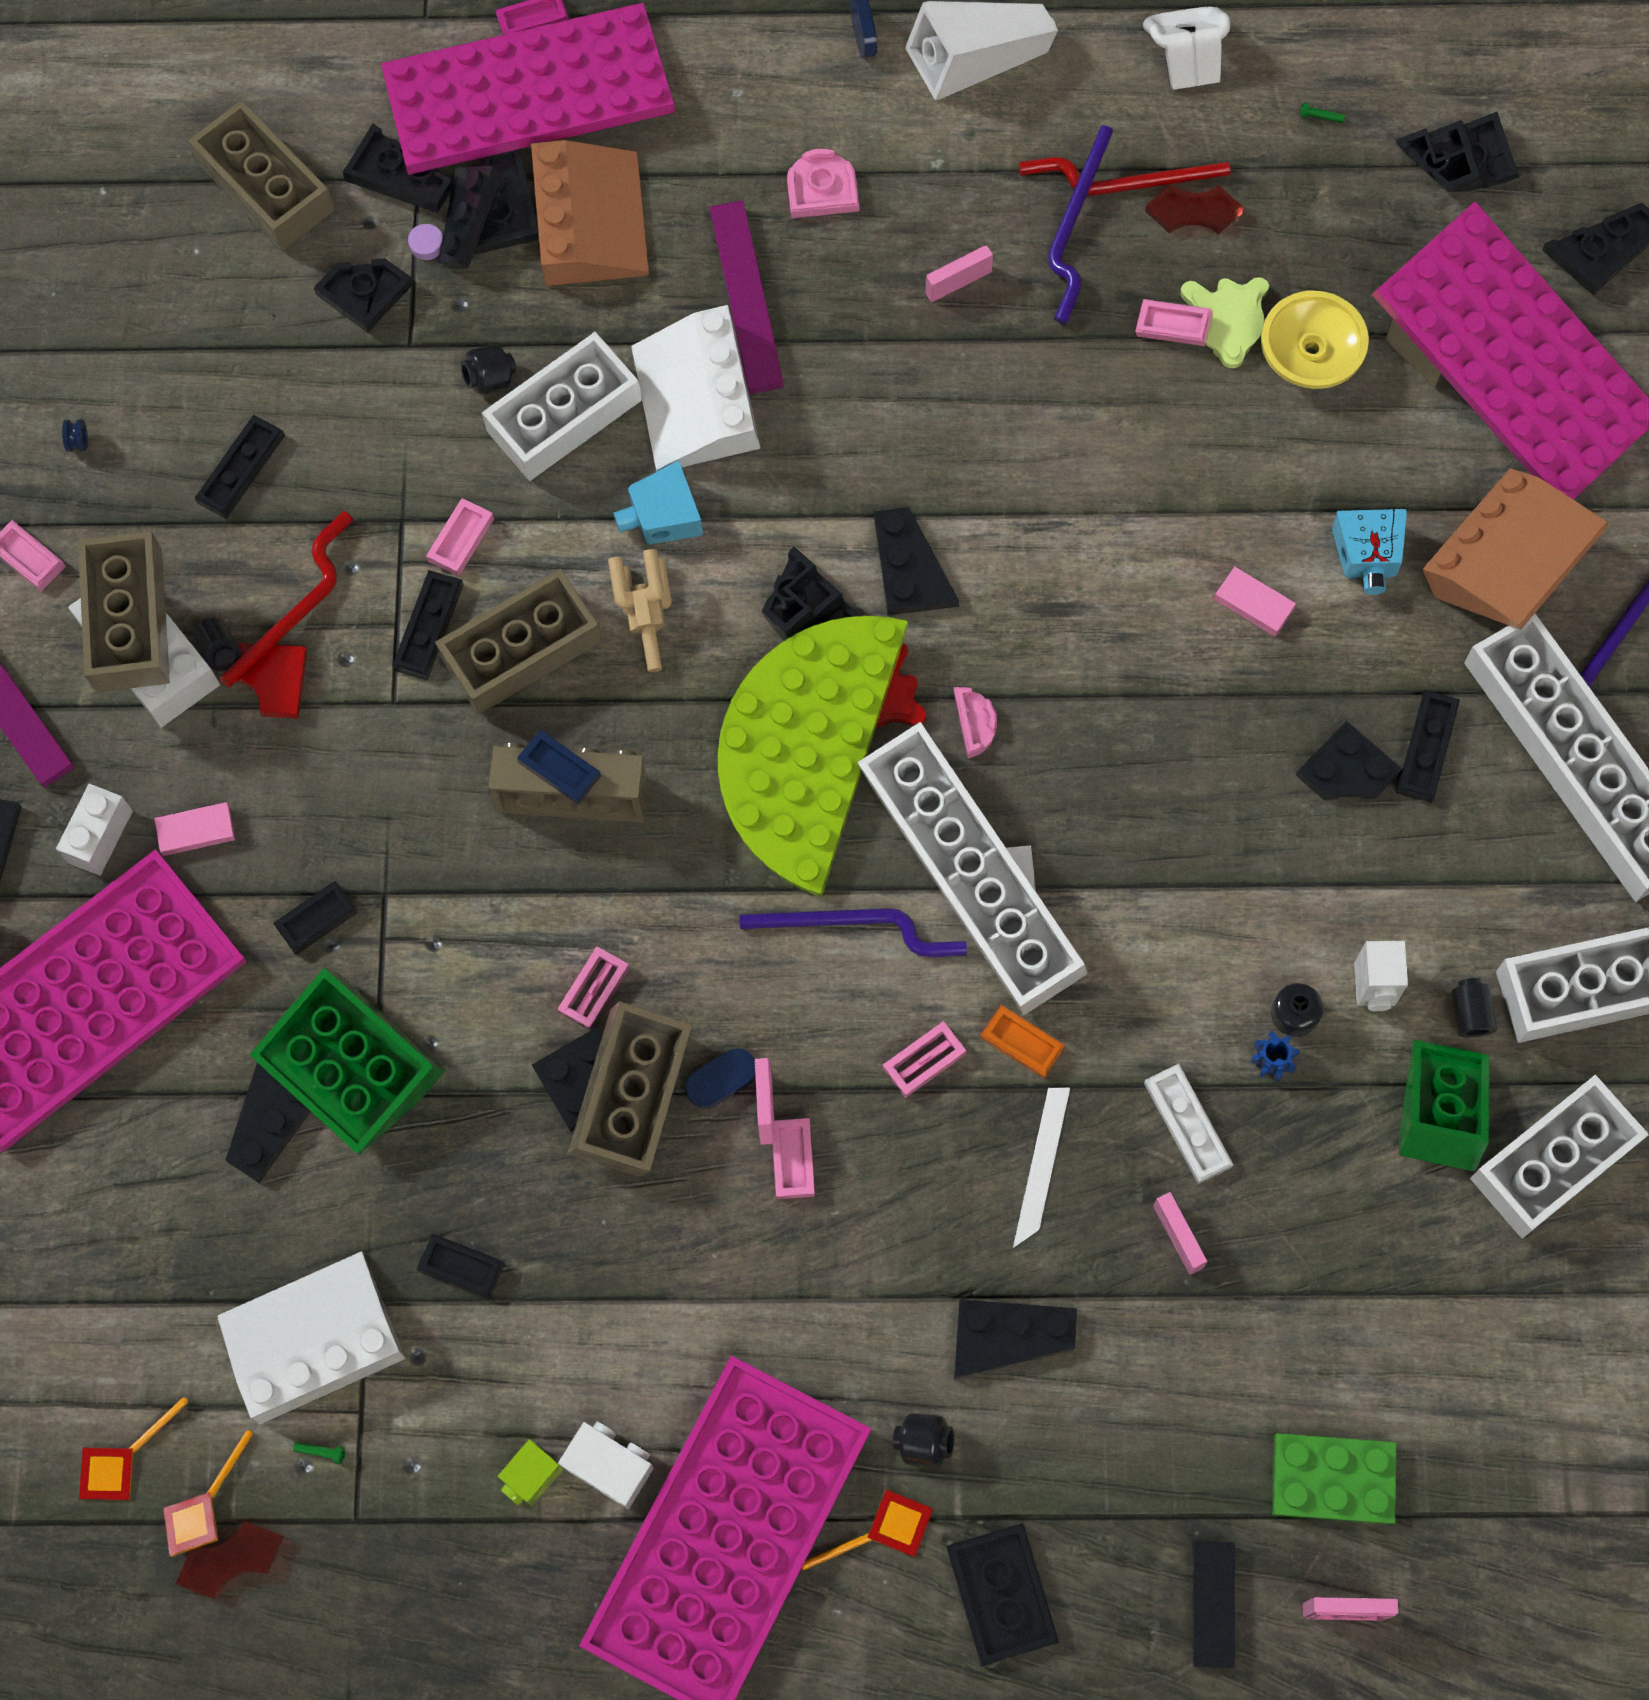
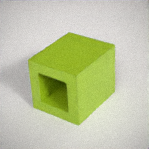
[497,1439,563,1506]

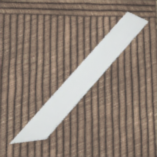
[1013,1088,1070,1248]

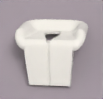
[1143,7,1231,90]

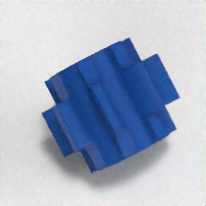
[1250,1031,1300,1082]

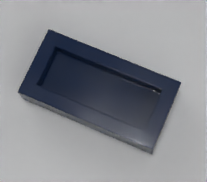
[517,730,601,805]

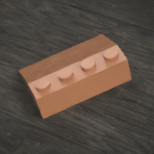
[531,140,649,286]
[1423,468,1609,630]

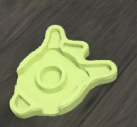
[1180,277,1269,368]

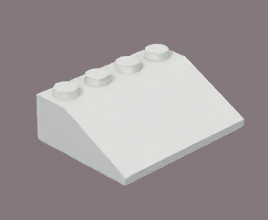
[631,305,761,471]
[217,1251,406,1424]

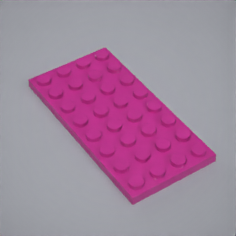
[381,3,675,175]
[1371,202,1649,500]
[0,849,247,1153]
[579,1356,872,1700]

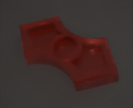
[1145,185,1244,235]
[176,1521,284,1599]

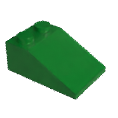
[1399,1040,1489,1171]

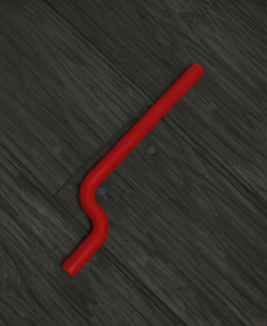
[1019,157,1231,196]
[220,511,353,688]

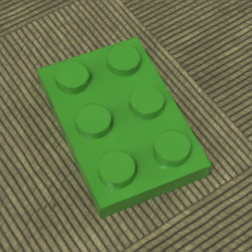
[1272,1433,1396,1525]

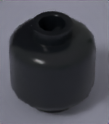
[461,344,516,394]
[1271,983,1324,1037]
[893,1413,954,1467]

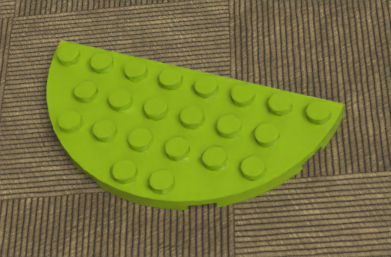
[718,616,909,897]

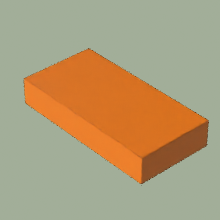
[980,1005,1065,1079]

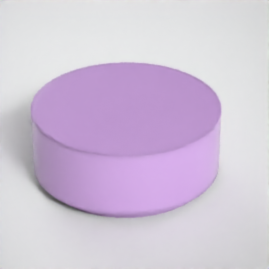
[408,224,443,260]

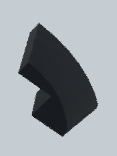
[1396,112,1520,192]
[762,547,861,641]

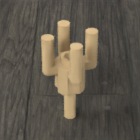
[608,549,672,673]

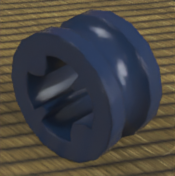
[62,419,88,452]

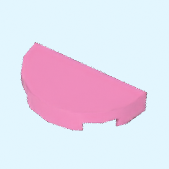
[953,687,997,759]

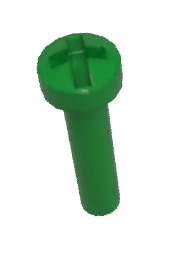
[1299,102,1345,124]
[293,1442,345,1464]

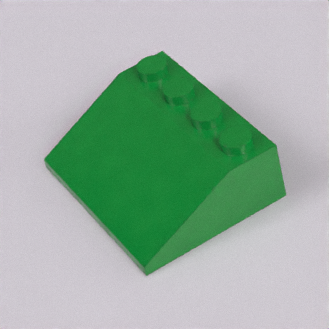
[249,968,446,1155]

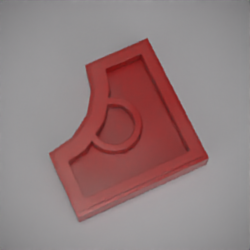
[237,643,308,719]

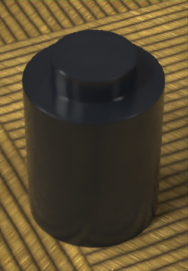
[192,618,241,671]
[1452,978,1497,1038]

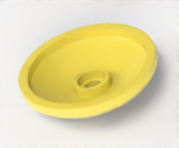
[1261,290,1369,389]

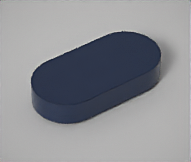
[850,0,877,58]
[686,1048,756,1109]

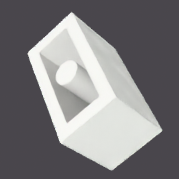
[56,784,133,876]
[1354,941,1408,1011]
[558,1422,654,1510]

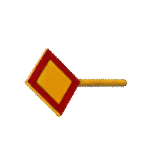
[79,1397,188,1500]
[163,1430,253,1557]
[802,1490,933,1570]

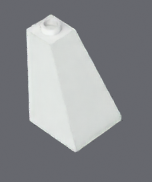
[905,1,1058,100]

